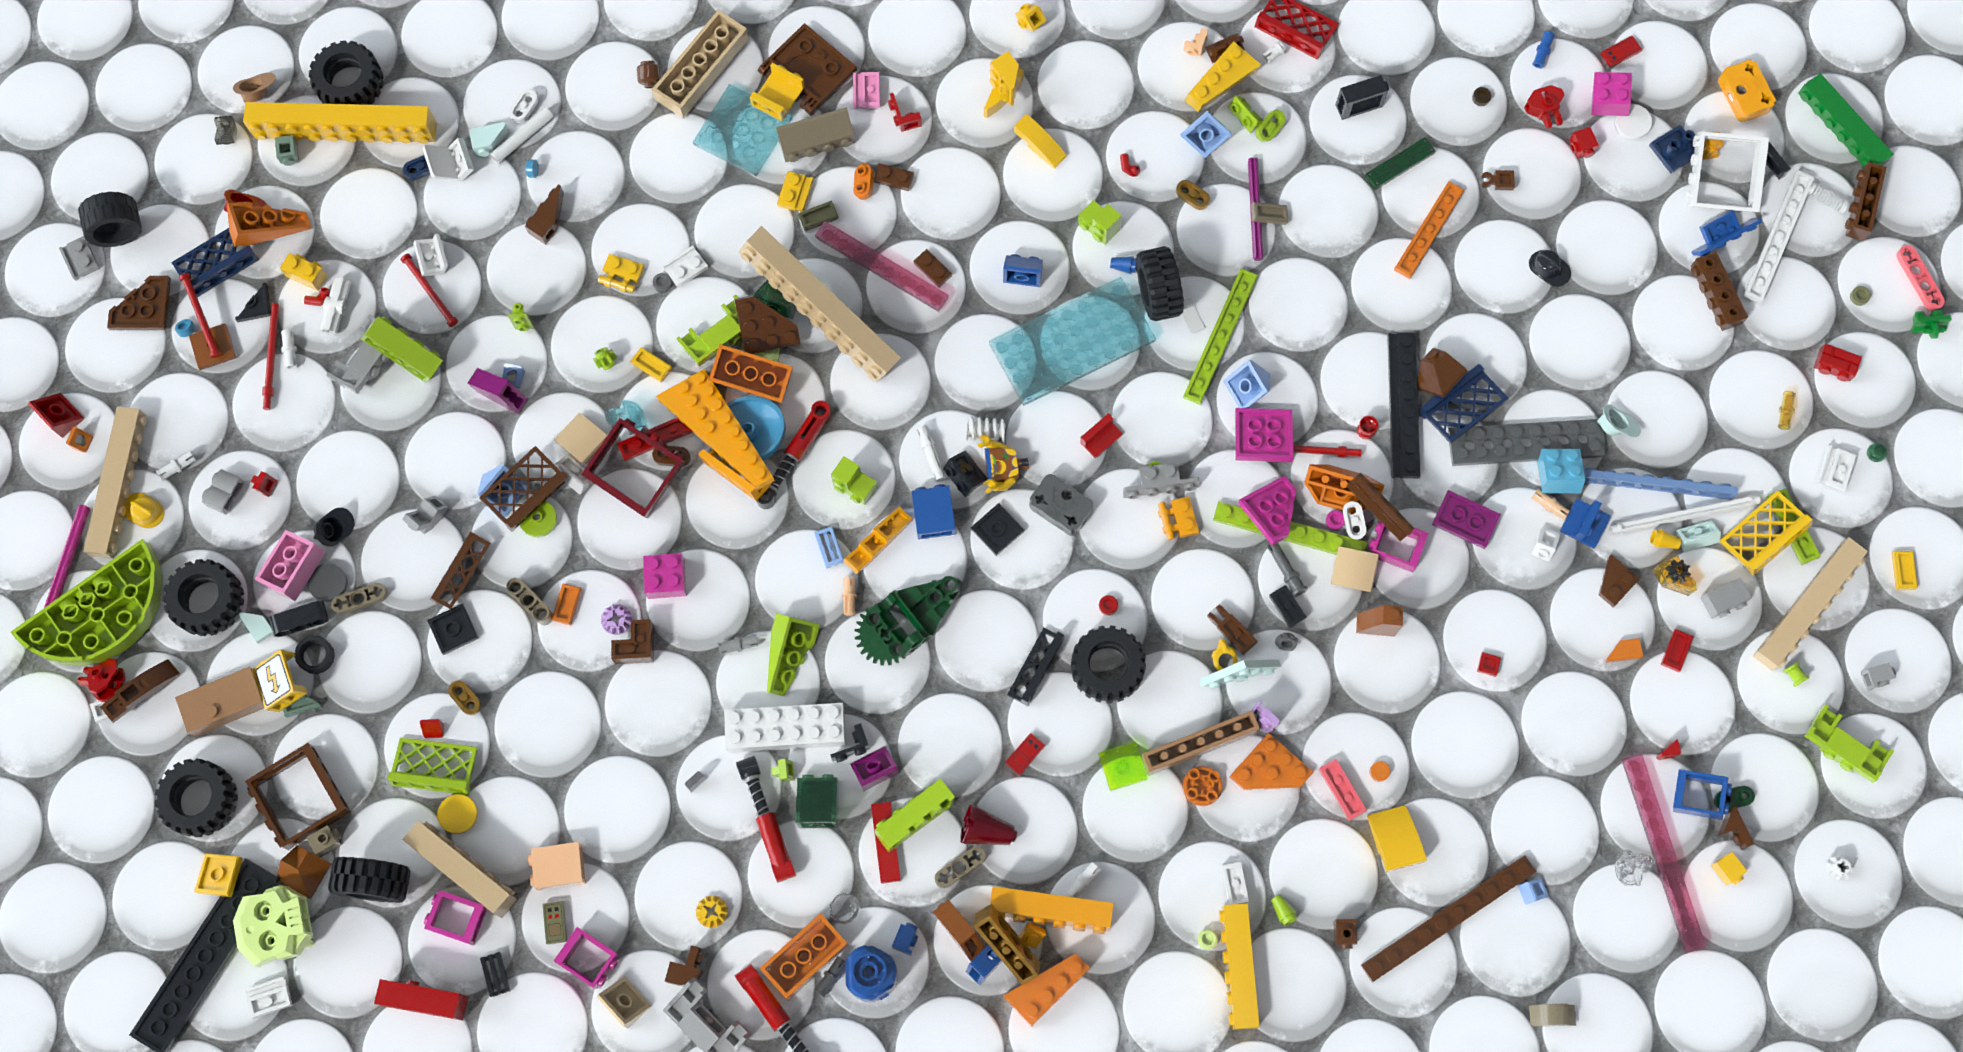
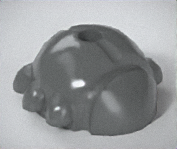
[1275,633,1298,651]

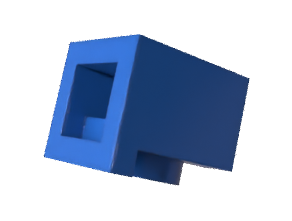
[892,922,919,956]

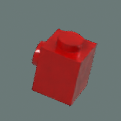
[1569,127,1599,159]

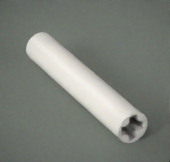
[490,107,553,164]

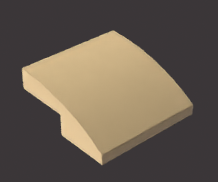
[554,413,607,465]
[1331,546,1379,592]

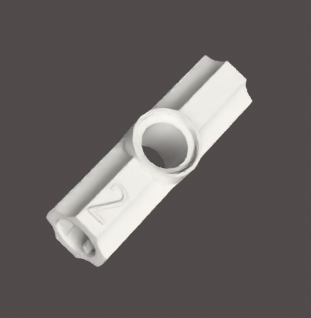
[320,277,351,335]

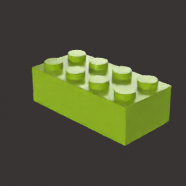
[361,316,443,382]

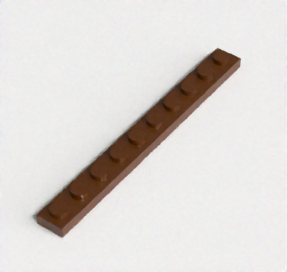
[1360,855,1537,982]

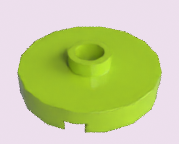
[520,501,557,538]

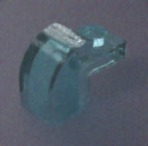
[605,400,648,435]

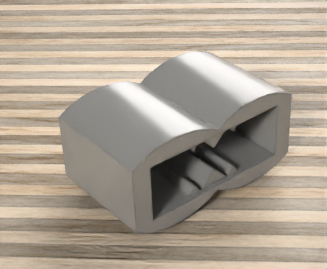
[202,469,245,515]

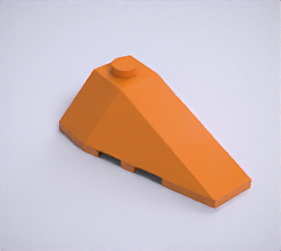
[227,202,311,247]

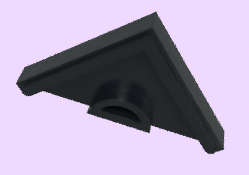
[235,282,271,323]

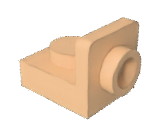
[1184,28,1208,57]

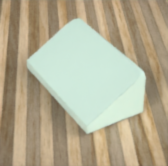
[1676,520,1721,552]

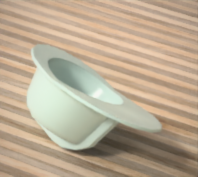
[1597,404,1641,437]

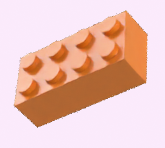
[709,344,793,403]
[759,913,849,1001]

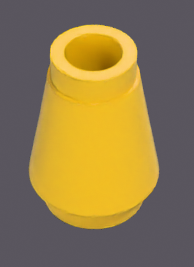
[1650,529,1681,549]

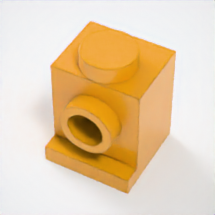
[1702,132,1724,160]

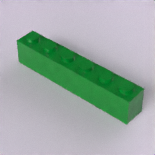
[1798,73,1894,168]

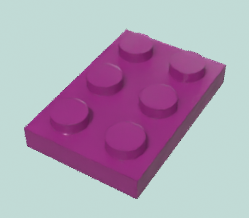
[1432,490,1501,549]

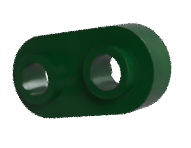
[1714,786,1755,810]

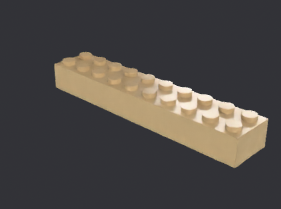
[739,226,901,382]

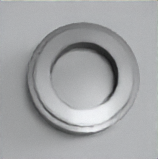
[653,273,672,293]

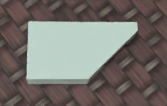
[239,612,273,644]

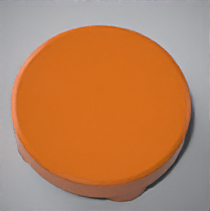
[1182,766,1223,806]

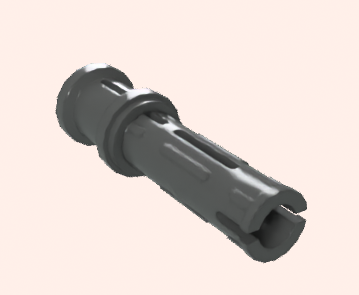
[1267,543,1308,597]

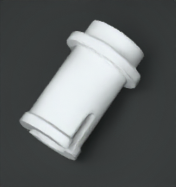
[1262,41,1286,64]

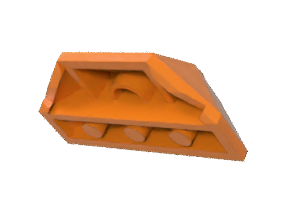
[1304,464,1384,514]

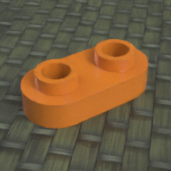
[853,163,874,200]

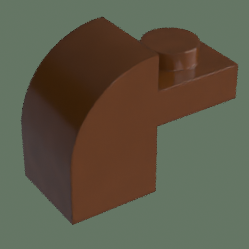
[665,945,704,987]

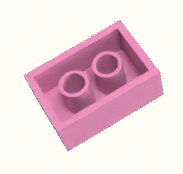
[255,530,326,601]

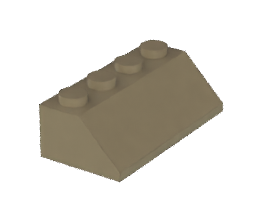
[776,107,855,163]

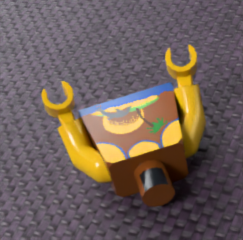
[978,434,1029,493]

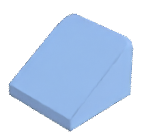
[1518,878,1549,904]

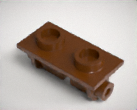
[1205,34,1245,64]

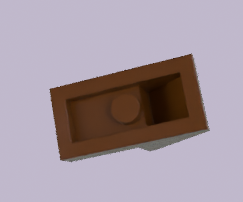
[1718,807,1754,850]

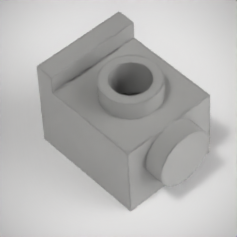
[1861,662,1896,691]

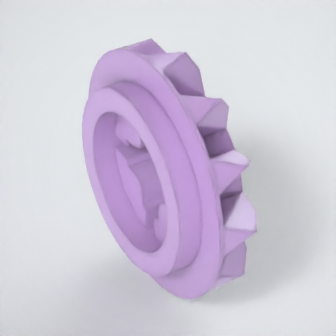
[601,604,632,635]

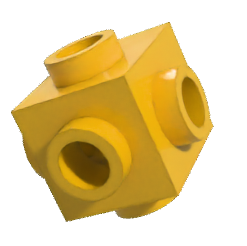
[1015,3,1047,31]

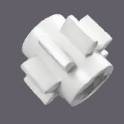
[1826,855,1854,881]

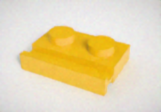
[777,171,814,212]

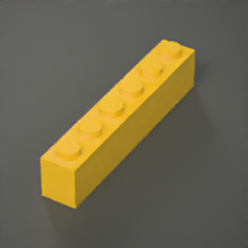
[1219,903,1259,1030]

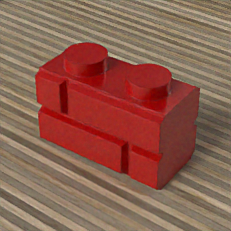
[1813,343,1862,382]

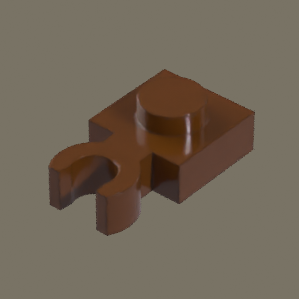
[1481,170,1515,190]

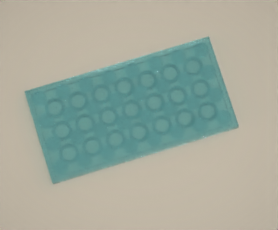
[989,277,1156,406]

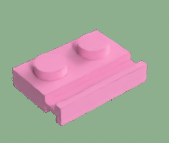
[853,72,880,109]

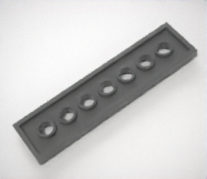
[1448,419,1605,466]

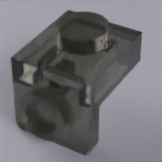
[214,115,237,145]

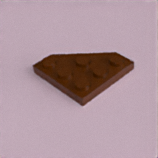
[107,276,171,330]
[734,295,801,354]

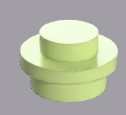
[1197,929,1218,950]

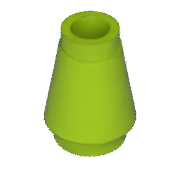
[1271,894,1298,926]

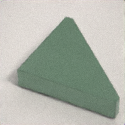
[283,695,322,718]

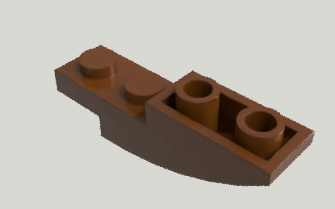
[100,659,181,723]

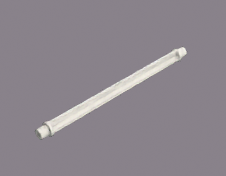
[1609,495,1760,534]

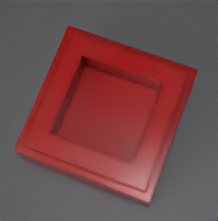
[1477,652,1501,677]

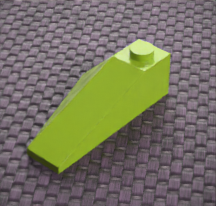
[767,613,820,696]

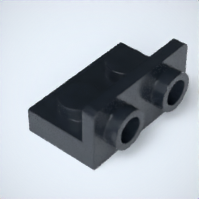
[943,450,988,497]

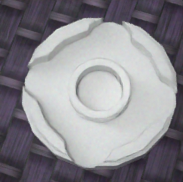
[1614,104,1652,140]

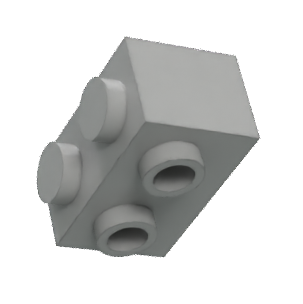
[1701,578,1752,618]

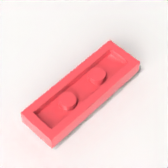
[1318,759,1367,821]

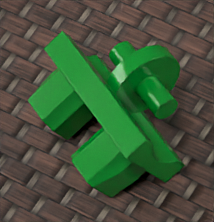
[1911,310,1952,339]

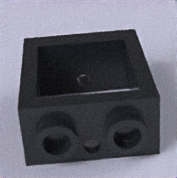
[1335,75,1389,120]

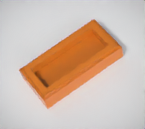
[551,583,582,626]

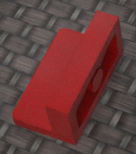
[1080,413,1122,458]

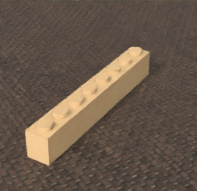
[84,406,147,559]
[1753,537,1868,671]

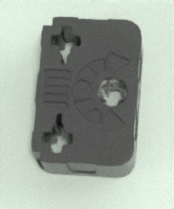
[1029,474,1093,536]

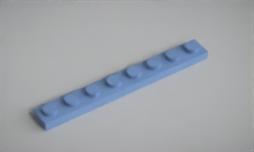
[1584,468,1738,500]

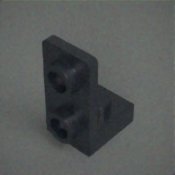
[830,723,870,763]

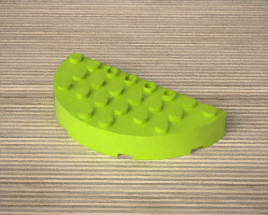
[10,539,163,666]

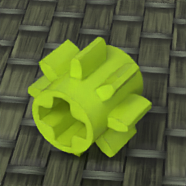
[593,347,617,370]

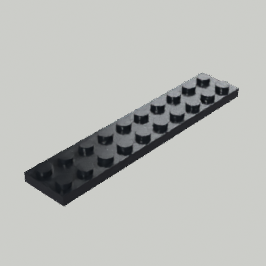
[129,858,280,1052]

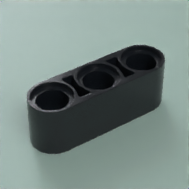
[269,601,329,637]

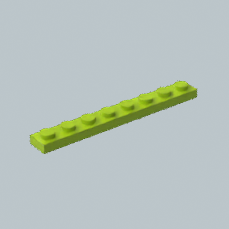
[1213,501,1367,555]

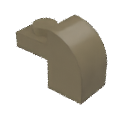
[1529,1004,1576,1027]

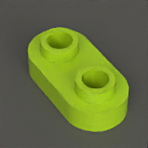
[1255,110,1286,142]

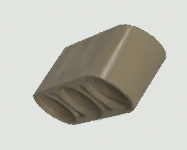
[506,578,553,625]

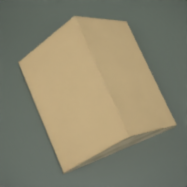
[597,976,651,1028]

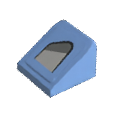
[502,363,525,388]

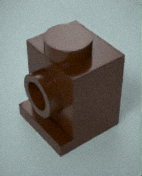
[1333,919,1357,949]

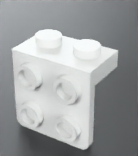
[422,138,474,181]

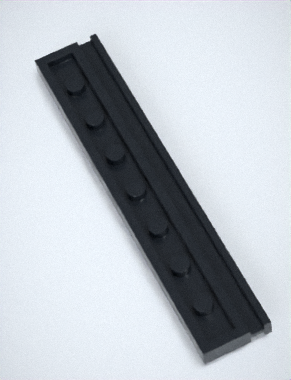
[1387,333,1420,479]

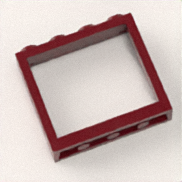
[581,418,686,518]

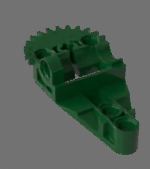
[854,576,962,666]

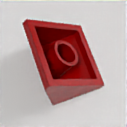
[28,393,84,438]

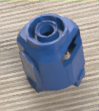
[845,945,898,1002]

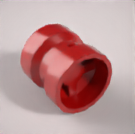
[1357,415,1379,439]

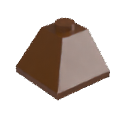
[1417,348,1468,398]

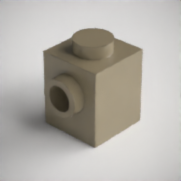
[306,825,342,857]

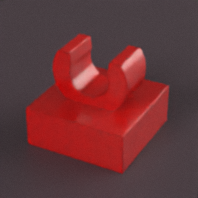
[250,471,278,497]

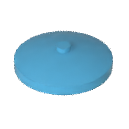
[717,396,786,461]

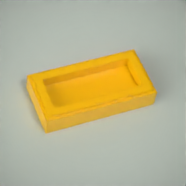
[630,347,672,383]
[1891,551,1918,590]

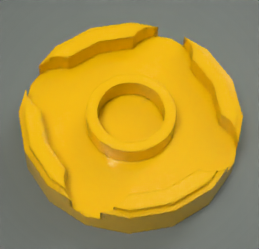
[437,794,478,834]

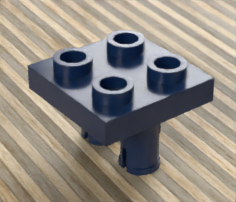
[1649,125,1695,174]

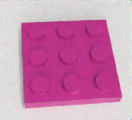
[1235,408,1294,462]

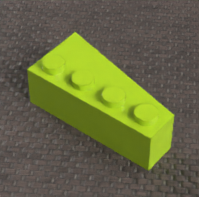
[875,778,955,852]

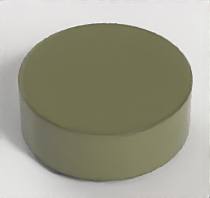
[1850,286,1871,306]

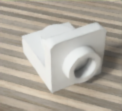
[1531,527,1560,561]

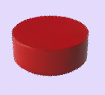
[1099,595,1118,616]

